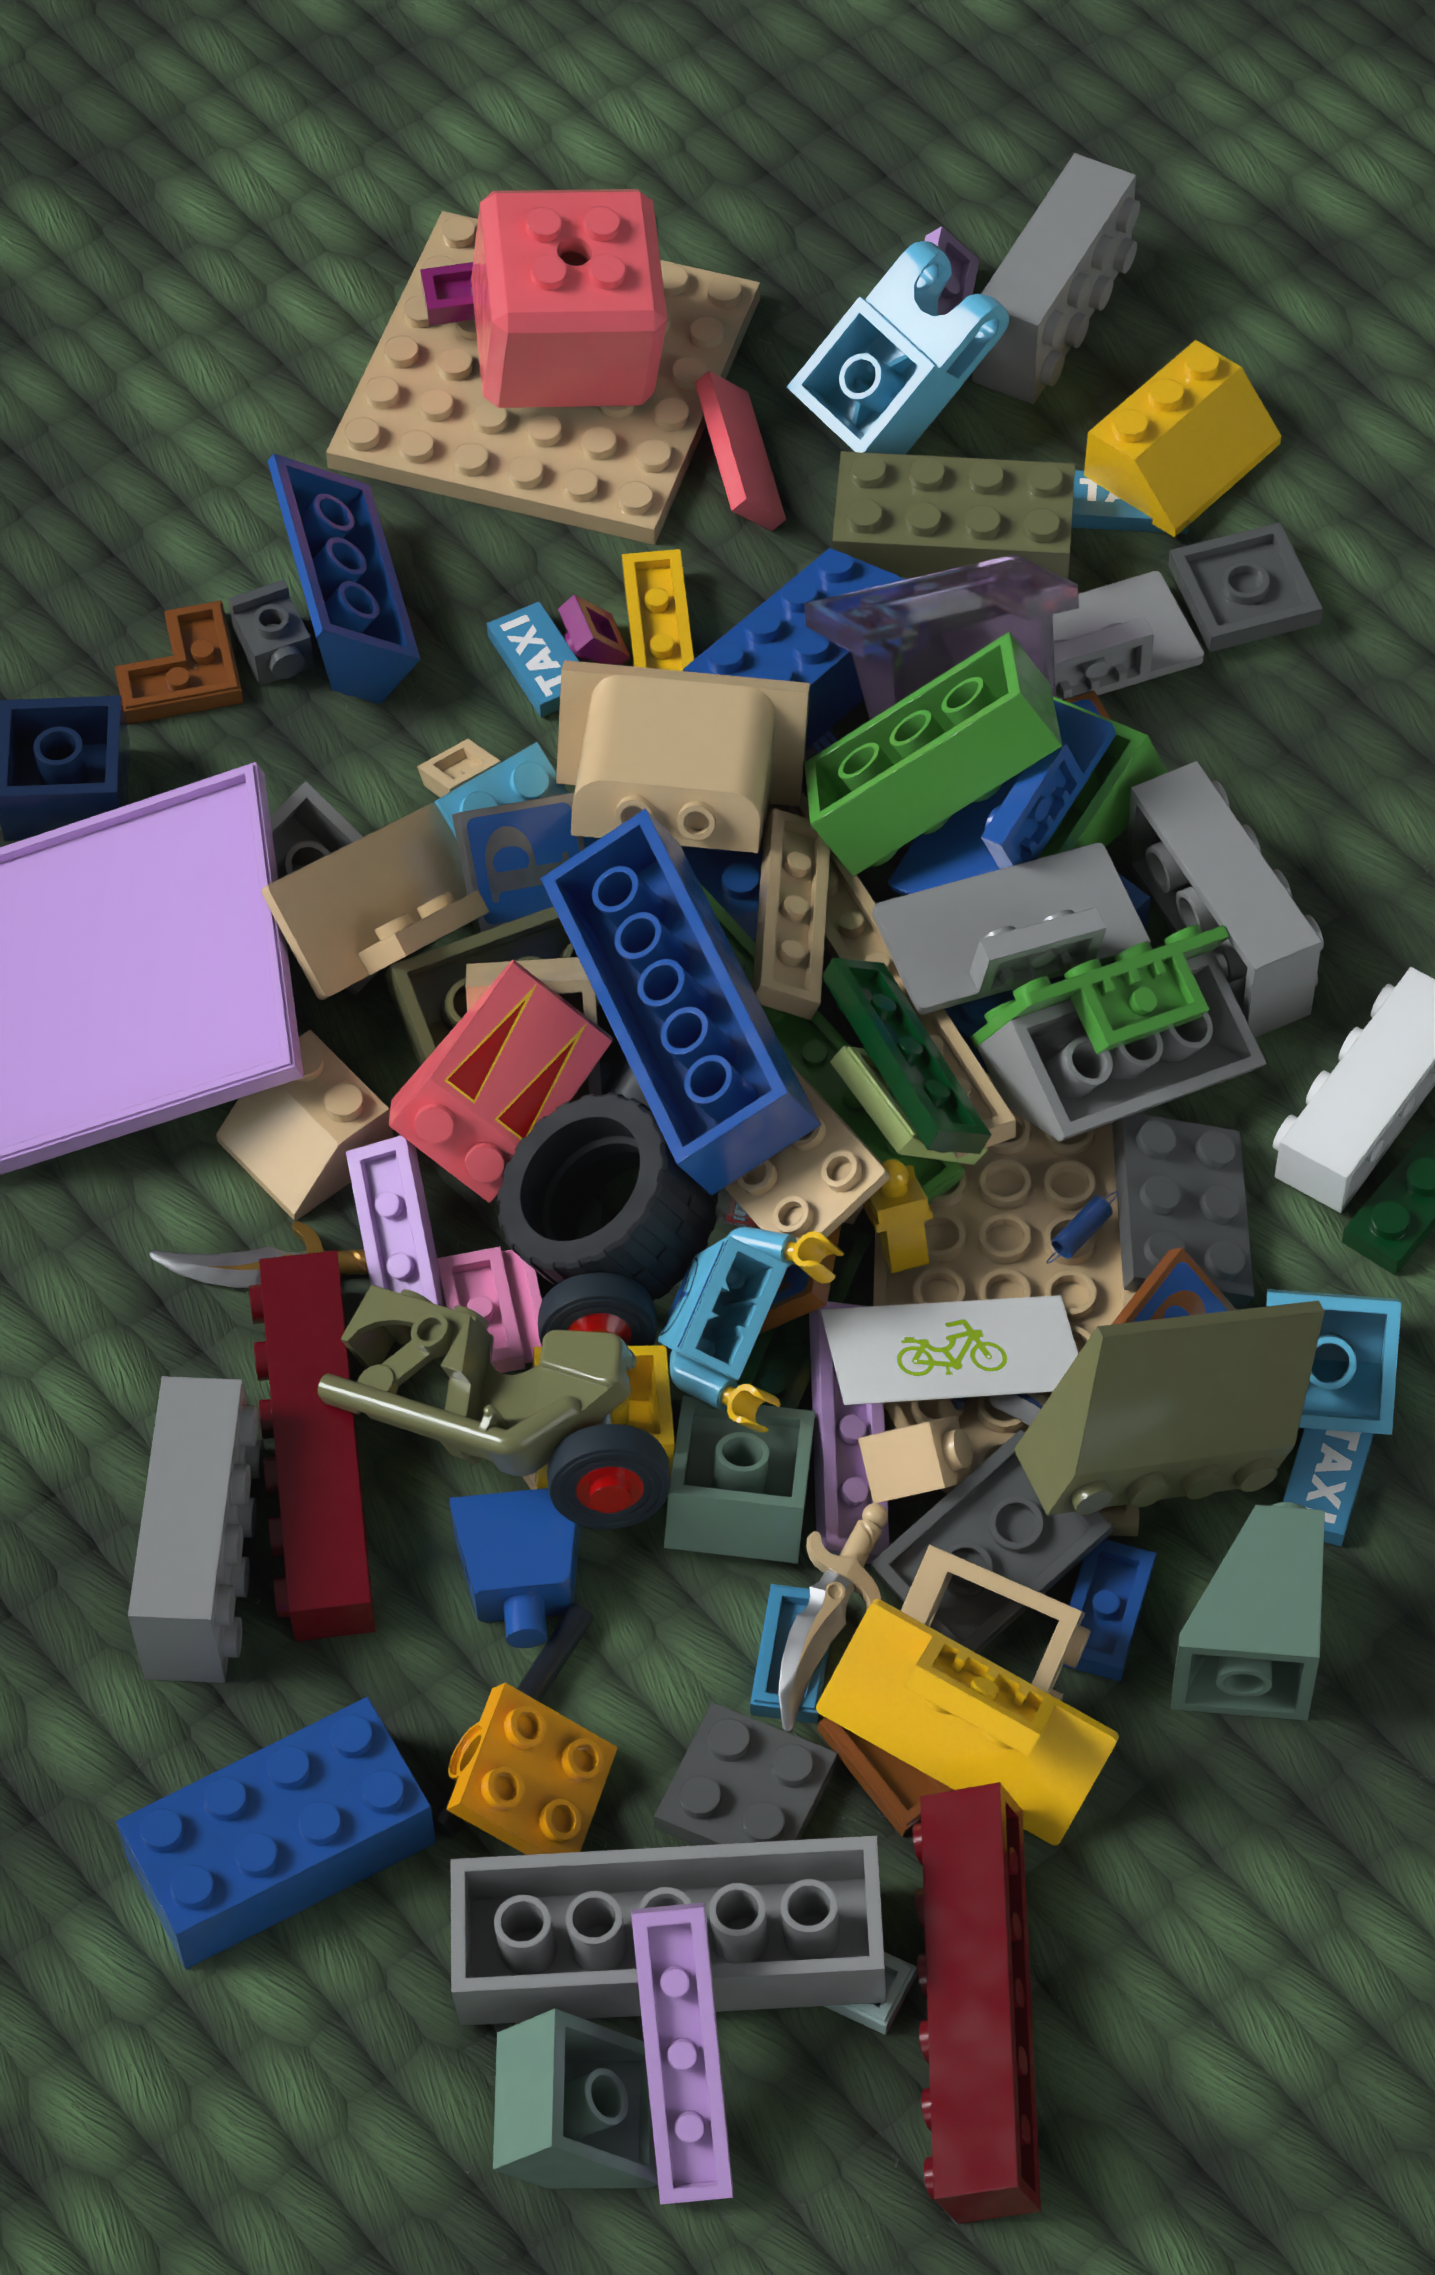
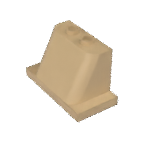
[556,660,810,853]

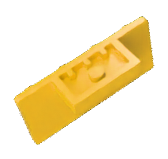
[816,1599,1119,1845]

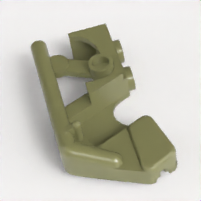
[318,1284,637,1477]

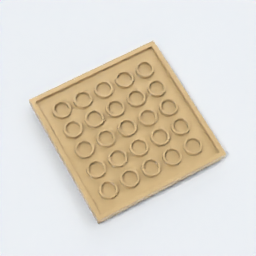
[326,211,760,545]

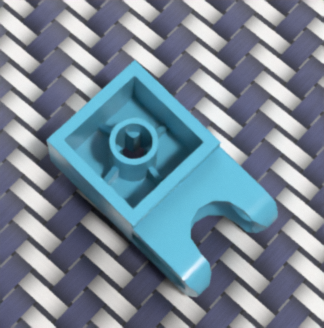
[787,241,1009,455]

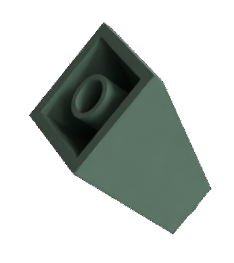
[1170,1502,1325,1721]

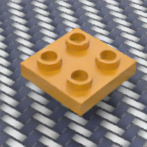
[446,1682,618,1855]

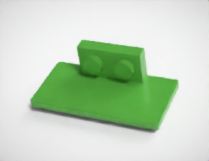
[970,924,1230,1055]

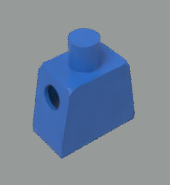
[449,1488,581,1648]

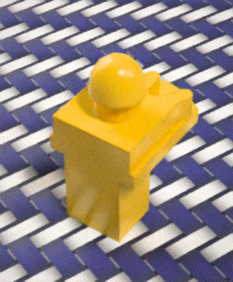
[862,1159,933,1273]

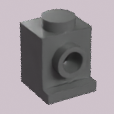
[228,579,315,687]

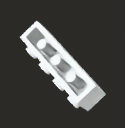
[1273,967,1435,1213]

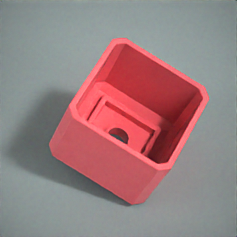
[471,189,667,408]

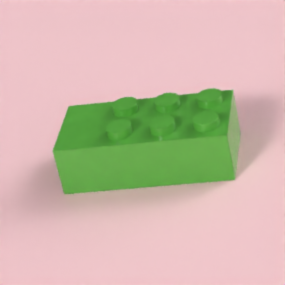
[804,632,1062,877]

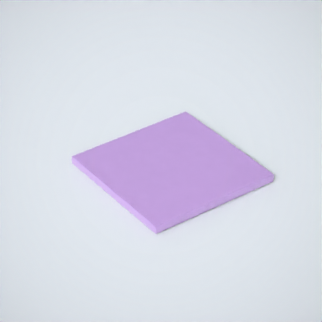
[0,762,304,1175]

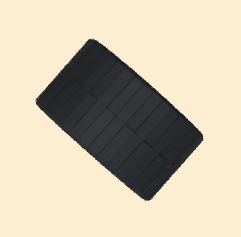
[497,1092,718,1300]

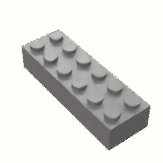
[451,1836,887,2026]

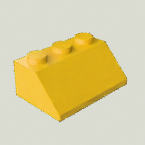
[1084,340,1282,538]

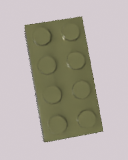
[832,451,1075,599]

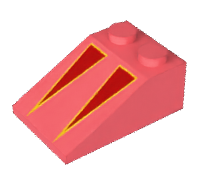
[389,959,613,1203]

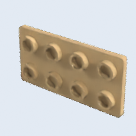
[261,803,489,1000]
[725,1065,890,1265]

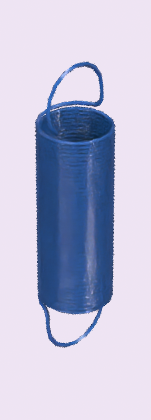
[1047,1191,1118,1264]

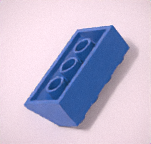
[267,453,421,704]

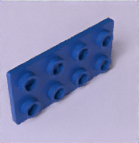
[888,700,1116,896]

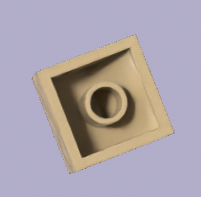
[216,1030,393,1221]

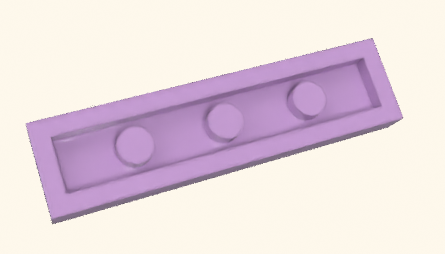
[809,1301,889,1564]
[631,1902,734,2205]

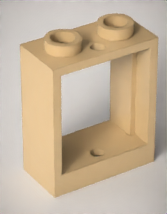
[901,1544,1091,1701]

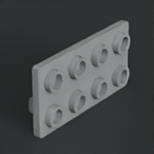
[941,571,1204,700]
[872,843,1150,1015]

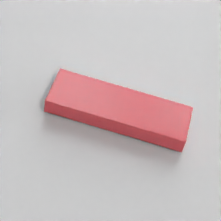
[695,371,786,531]

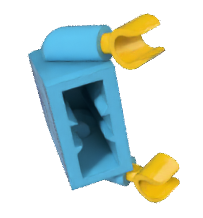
[658,1227,844,1433]

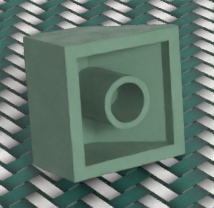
[664,1396,815,1564]
[493,2008,658,2189]

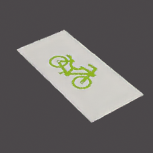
[820,1295,1078,1405]

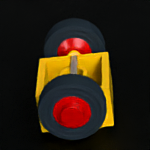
[532,1272,675,1529]

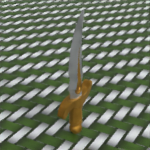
[149,1221,369,1288]

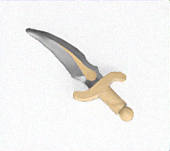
[778,1503,888,1733]

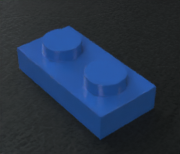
[1063,1539,1156,1682]

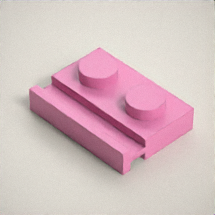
[437,1246,542,1373]

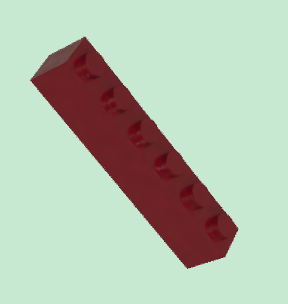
[249,1250,376,1641]
[913,1782,1041,2224]

